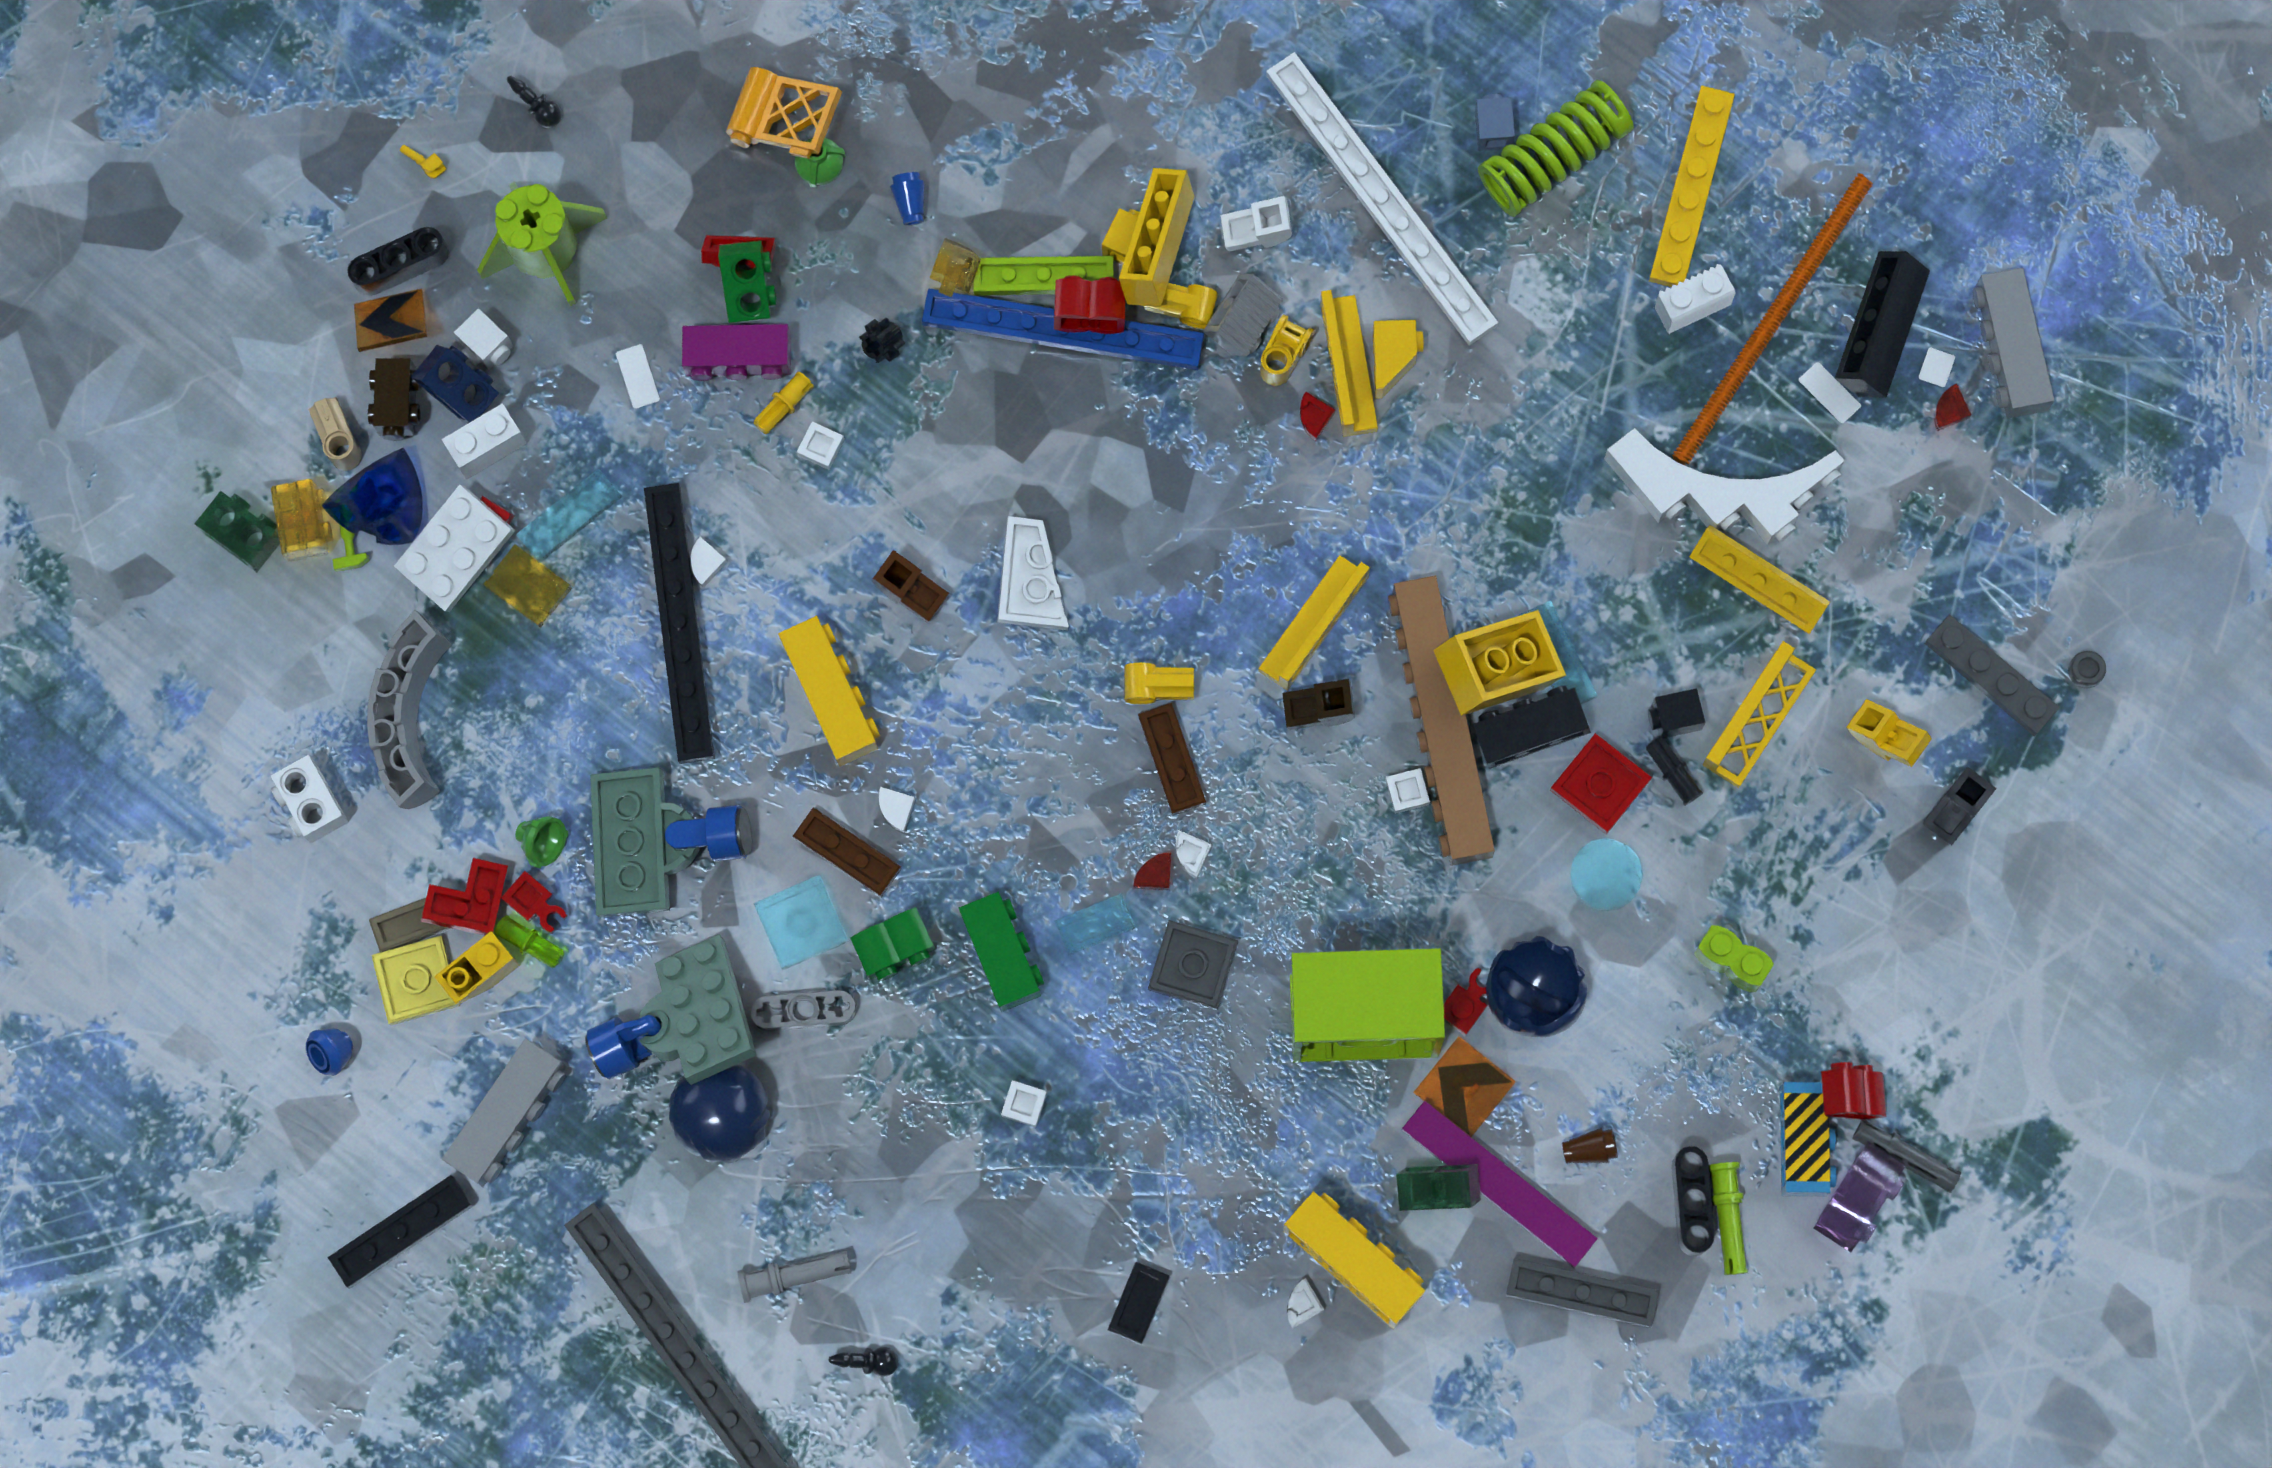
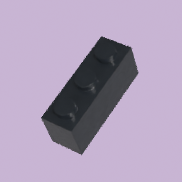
[1473,686,1591,769]

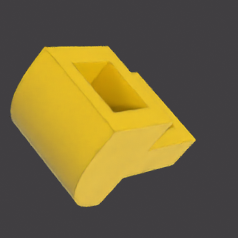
[1846,699,1932,767]

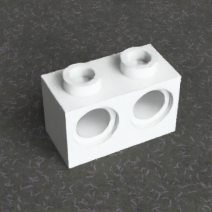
[271,755,349,843]

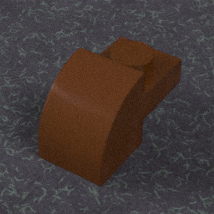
[872,550,949,623]

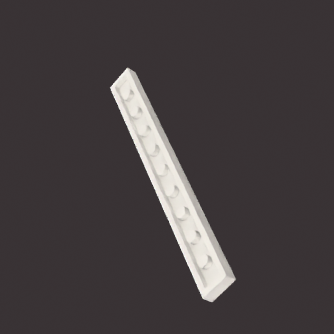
[1266,52,1498,346]

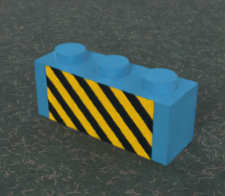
[1779,1082,1837,1197]

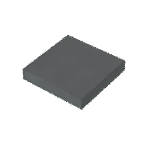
[1148,920,1238,1011]

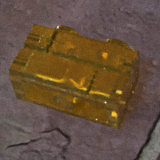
[271,479,333,562]

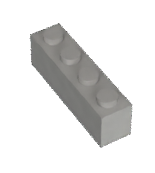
[1973,268,2055,418]
[441,1038,566,1187]

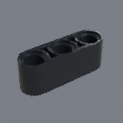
[347,227,449,296]
[1672,1146,1714,1256]

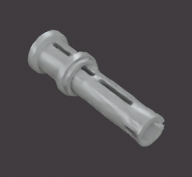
[738,1250,851,1303]

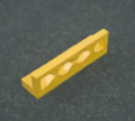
[1320,290,1378,437]
[1258,555,1370,691]
[1703,641,1816,788]

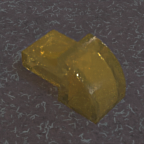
[930,238,981,297]

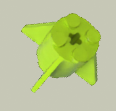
[477,182,607,306]

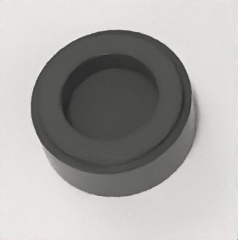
[2068,651,2106,688]

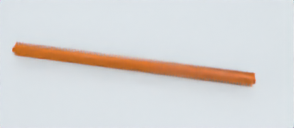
[1672,173,1873,466]

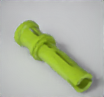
[1709,1162,1748,1275]

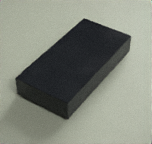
[1108,1262,1170,1345]

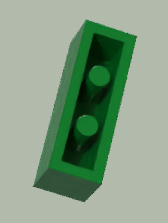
[959,891,1044,1013]

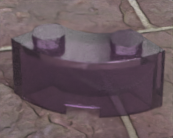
[1813,1142,1905,1253]

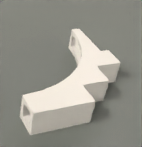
[1604,428,1844,545]

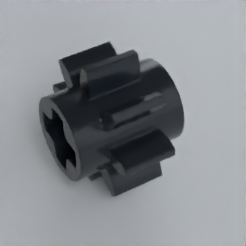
[859,318,905,363]

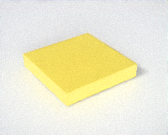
[371,936,460,1025]

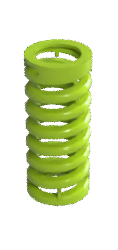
[1477,80,1634,217]

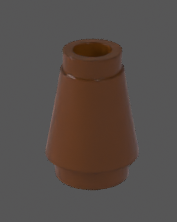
[1562,1127,1618,1164]

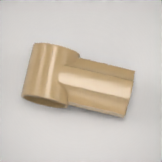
[308,397,362,471]

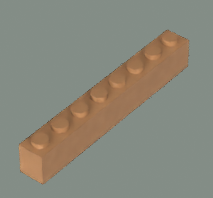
[1388,575,1495,866]

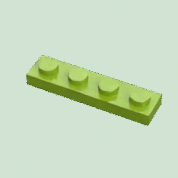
[974,256,1114,296]

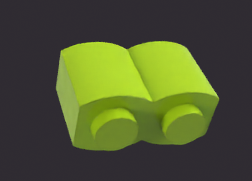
[1694,925,1774,992]

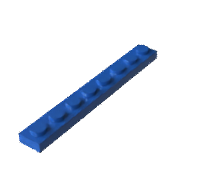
[922,288,1204,370]

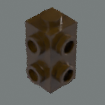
[368,358,422,441]

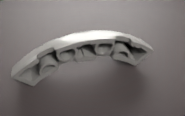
[367,610,452,809]

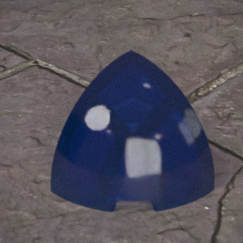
[321,448,423,545]

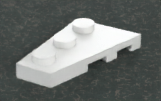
[997,516,1069,630]

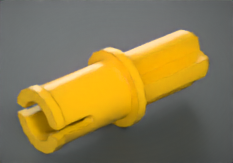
[754,371,814,434]

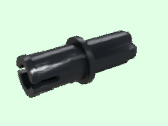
[1646,737,1703,806]

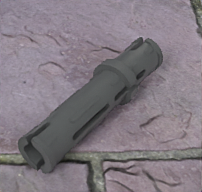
[1852,1119,1961,1193]

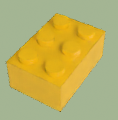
[1433,610,1566,716]

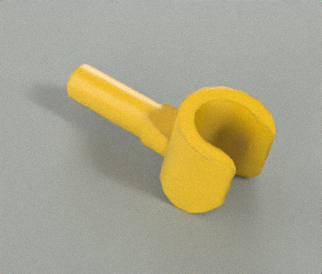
[400,145,446,179]

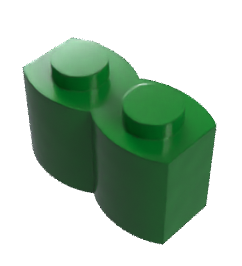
[850,907,936,982]

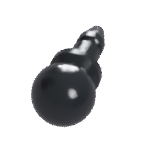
[507,76,562,128]
[828,1347,899,1377]

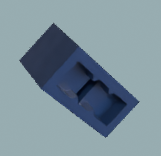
[411,345,499,424]

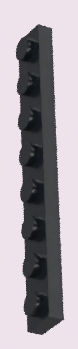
[644,483,715,764]

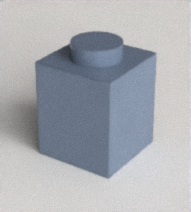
[1475,94,1515,151]

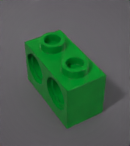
[718,240,777,323]

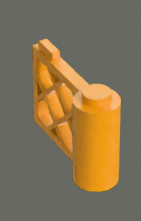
[726,67,842,159]

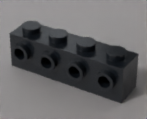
[1835,251,1930,398]

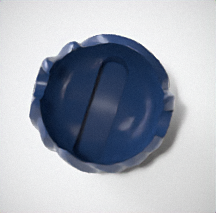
[1486,936,1587,1037]
[669,1064,770,1163]

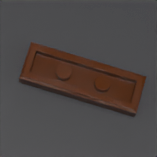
[1138,703,1206,816]
[793,807,902,898]

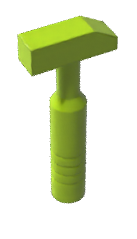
[333,488,370,572]

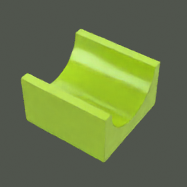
[1290,948,1445,1063]

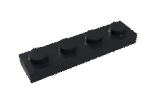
[328,1175,473,1289]

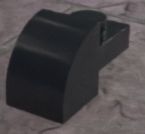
[1923,766,1997,846]

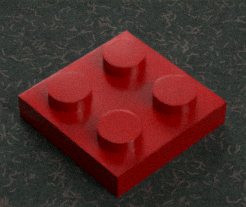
[1550,733,1652,835]

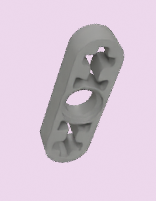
[750,990,857,1031]

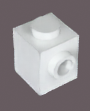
[454,308,513,370]

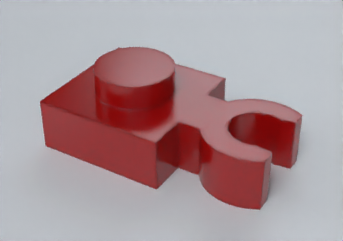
[501,871,567,934]
[1444,968,1488,1036]

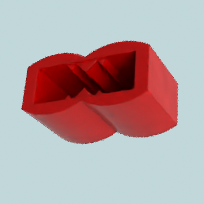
[1054,275,1126,334]
[1821,1062,1887,1120]

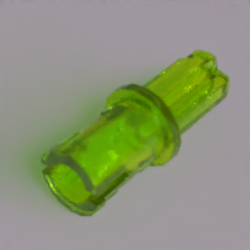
[494,915,565,968]

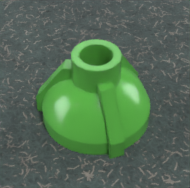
[795,138,846,188]
[515,816,568,869]

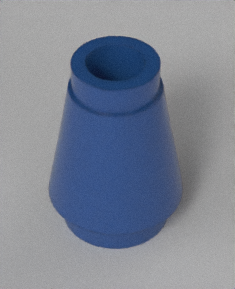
[890,172,924,226]

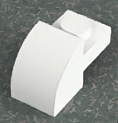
[1221,196,1292,252]

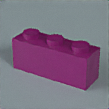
[682,324,791,381]

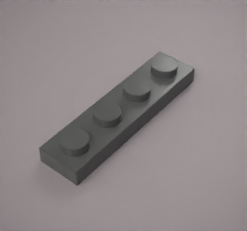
[1924,614,2060,737]
[1506,1258,1659,1328]

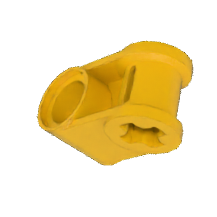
[1260,314,1315,386]

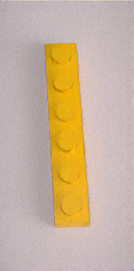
[1649,85,1735,287]

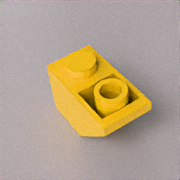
[434,931,520,1005]

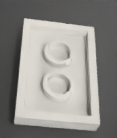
[394,484,516,612]

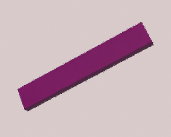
[1402,1101,1598,1268]

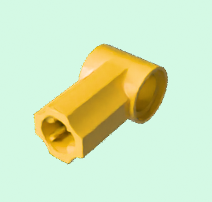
[1144,283,1218,329]
[1124,662,1194,704]

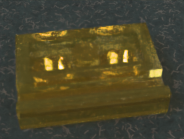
[483,545,572,628]

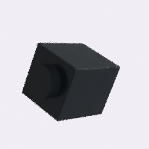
[1648,688,1705,738]

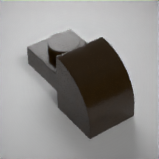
[1282,679,1355,730]

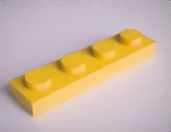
[1689,525,1830,634]

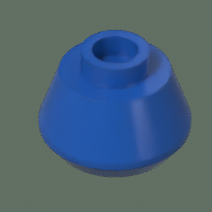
[305,1028,353,1076]

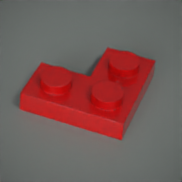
[421,858,508,936]

